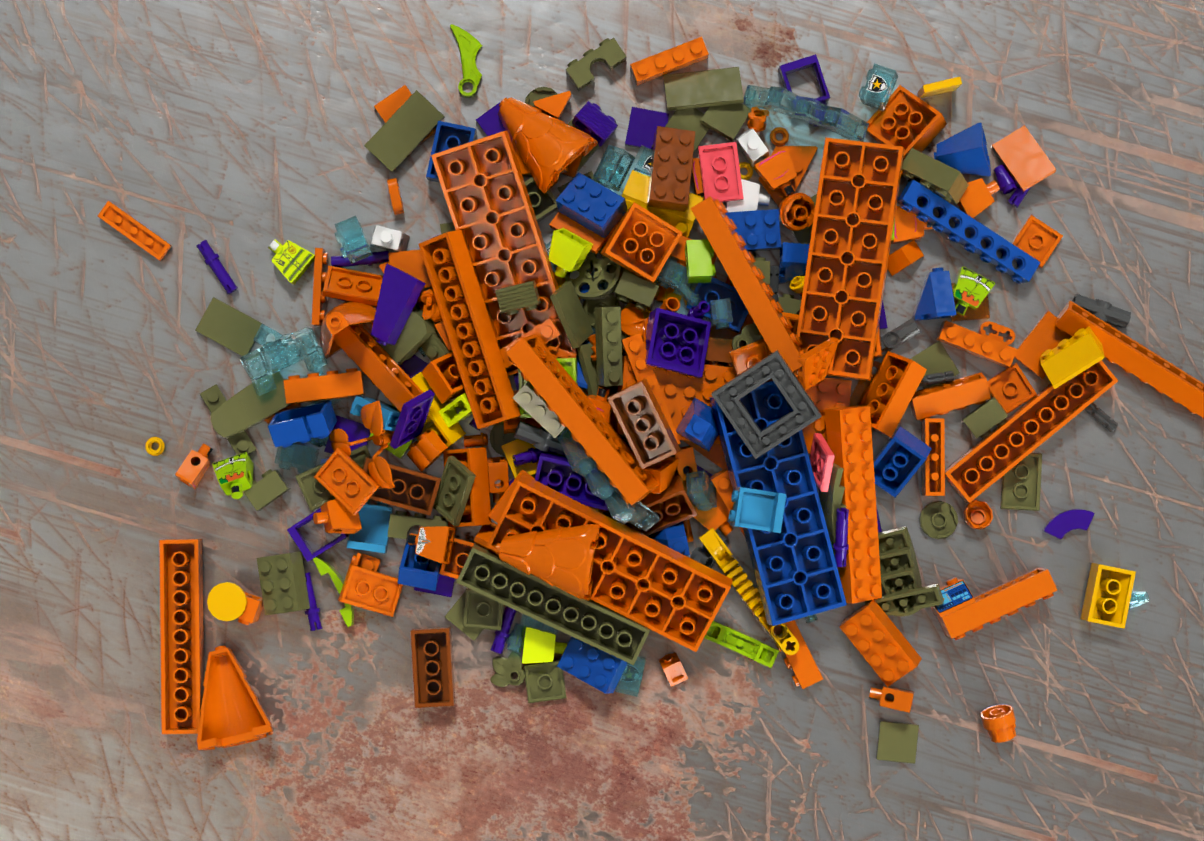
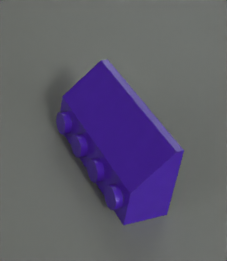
[535,451,614,511]

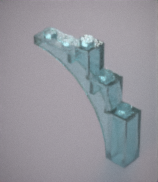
[743,85,869,142]
[558,428,660,531]

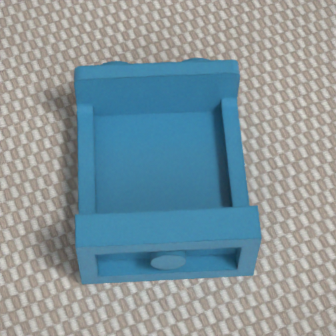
[350,395,400,431]
[728,486,786,533]
[347,500,393,553]

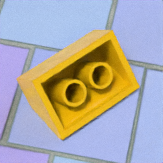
[1040,327,1105,389]
[1080,563,1136,629]

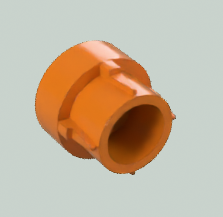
[980,704,1016,743]

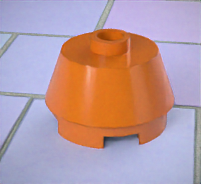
[779,193,815,231]

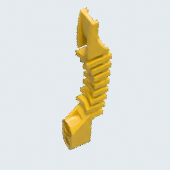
[699,528,799,655]

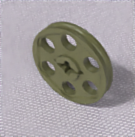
[565,245,622,300]

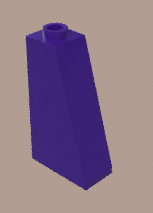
[371,264,426,346]

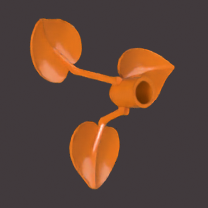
[621,274,682,336]
[329,400,395,489]

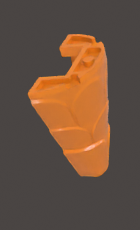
[498,97,598,194]
[320,301,377,359]
[496,524,600,601]
[197,646,274,750]

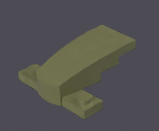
[368,303,449,385]
[200,368,291,455]
[865,526,944,616]

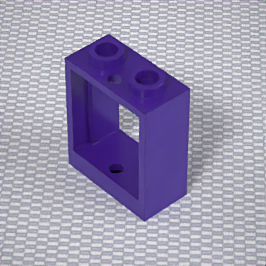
[778,54,830,114]
[287,508,349,562]

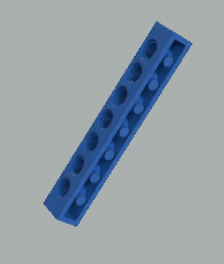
[897,180,1040,284]

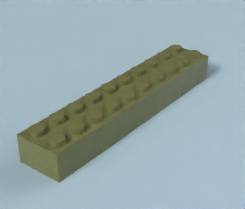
[456,544,650,665]

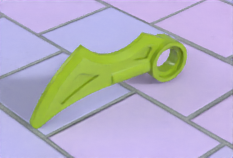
[450,24,482,98]

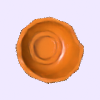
[964,500,993,530]

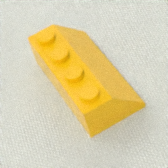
[622,170,703,238]
[388,372,466,447]

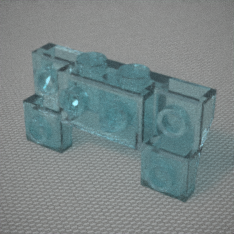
[240,326,327,396]

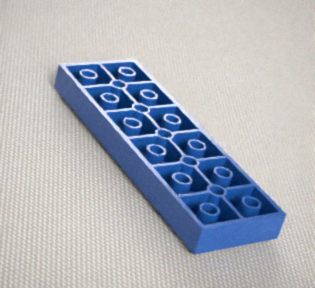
[709,381,847,626]

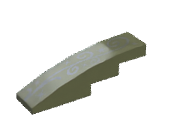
[820,463,846,543]

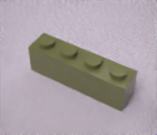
[595,306,623,386]

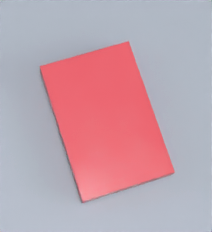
[698,142,744,202]
[809,433,835,492]

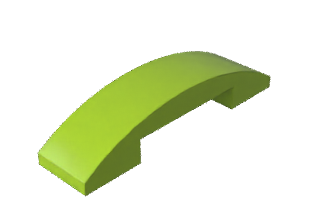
[313,556,354,627]
[704,621,779,668]

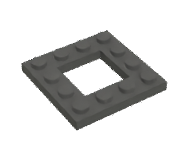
[711,350,822,459]

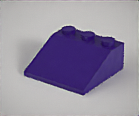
[646,308,711,378]

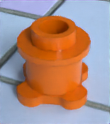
[747,107,769,132]

